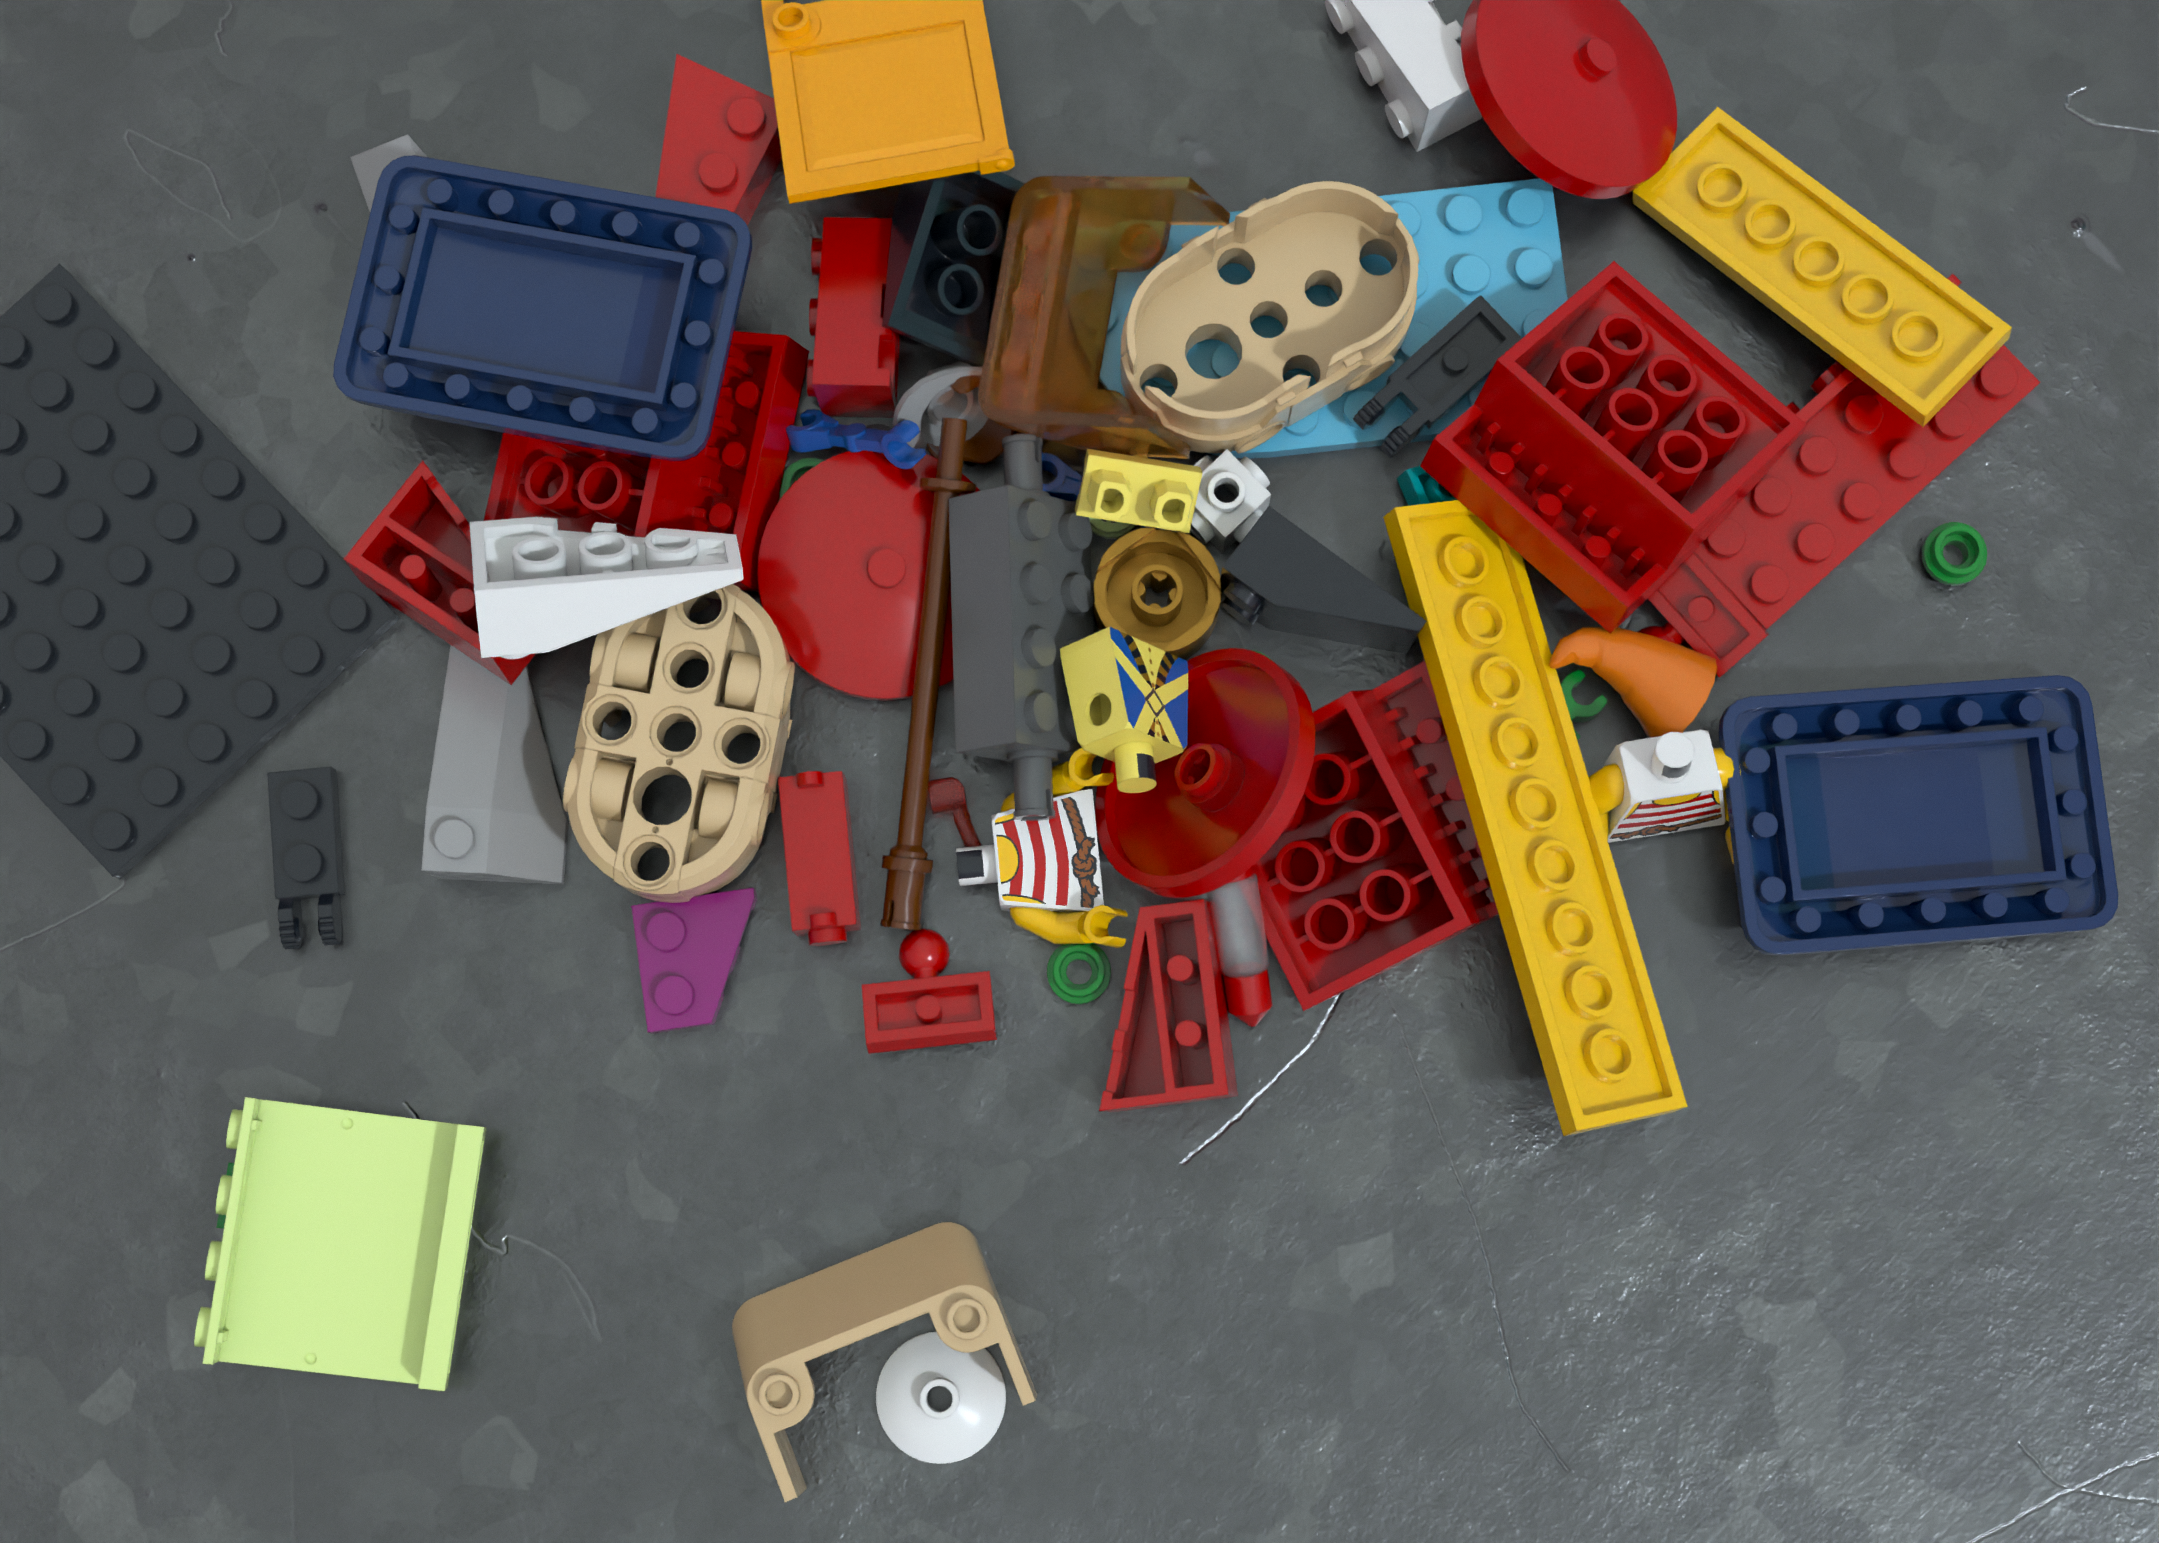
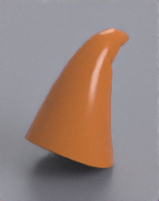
[1549,627,1717,738]

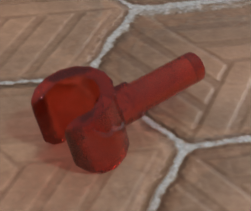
[928,777,982,847]

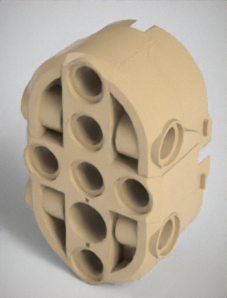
[1120,181,1420,454]
[563,584,795,903]

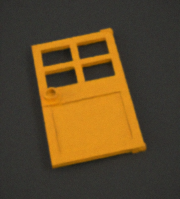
[761,0,1015,204]

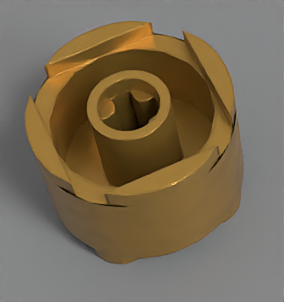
[1093,527,1221,659]

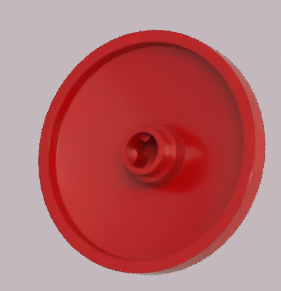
[1461,0,1677,199]
[757,450,980,701]
[1095,648,1316,898]

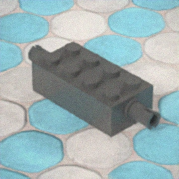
[948,434,1098,821]

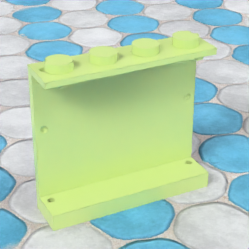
[194,1097,486,1391]

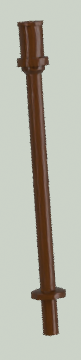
[880,418,976,930]

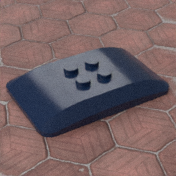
[333,155,752,461]
[1718,675,2118,956]

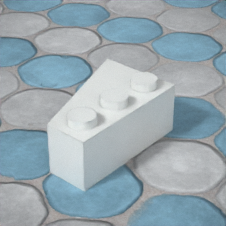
[1325,0,1482,152]

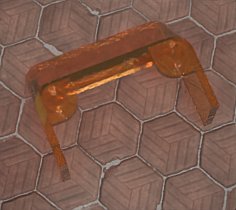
[978,176,1230,459]

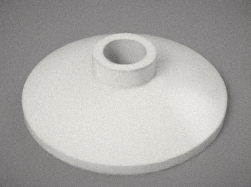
[876,1331,1006,1464]

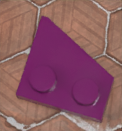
[631,888,757,1034]

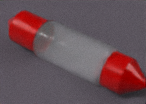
[1207,867,1273,1027]

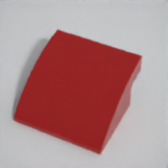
[1420,261,1807,634]
[483,331,809,592]
[1238,661,1499,1011]

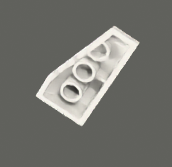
[470,517,743,659]

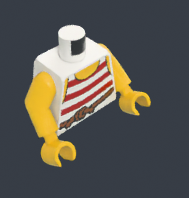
[1589,730,1741,864]
[956,748,1128,948]

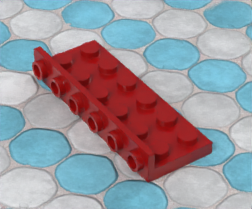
[1694,274,2040,630]

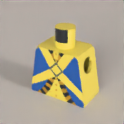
[1060,627,1188,793]

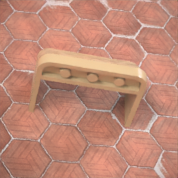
[732,1222,1037,1502]

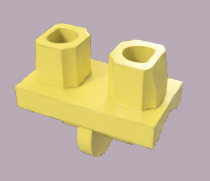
[1075,449,1202,533]

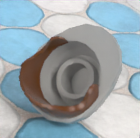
[892,361,1015,464]

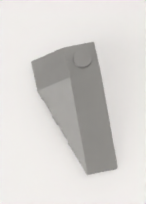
[421,645,568,884]

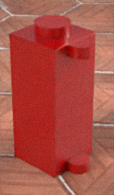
[778,771,861,946]

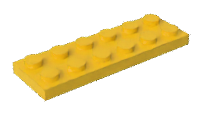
[1633,107,2012,427]

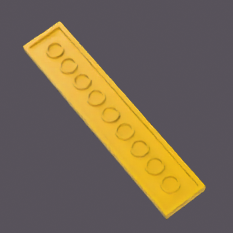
[1383,500,1688,1136]

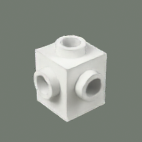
[1190,449,1271,553]

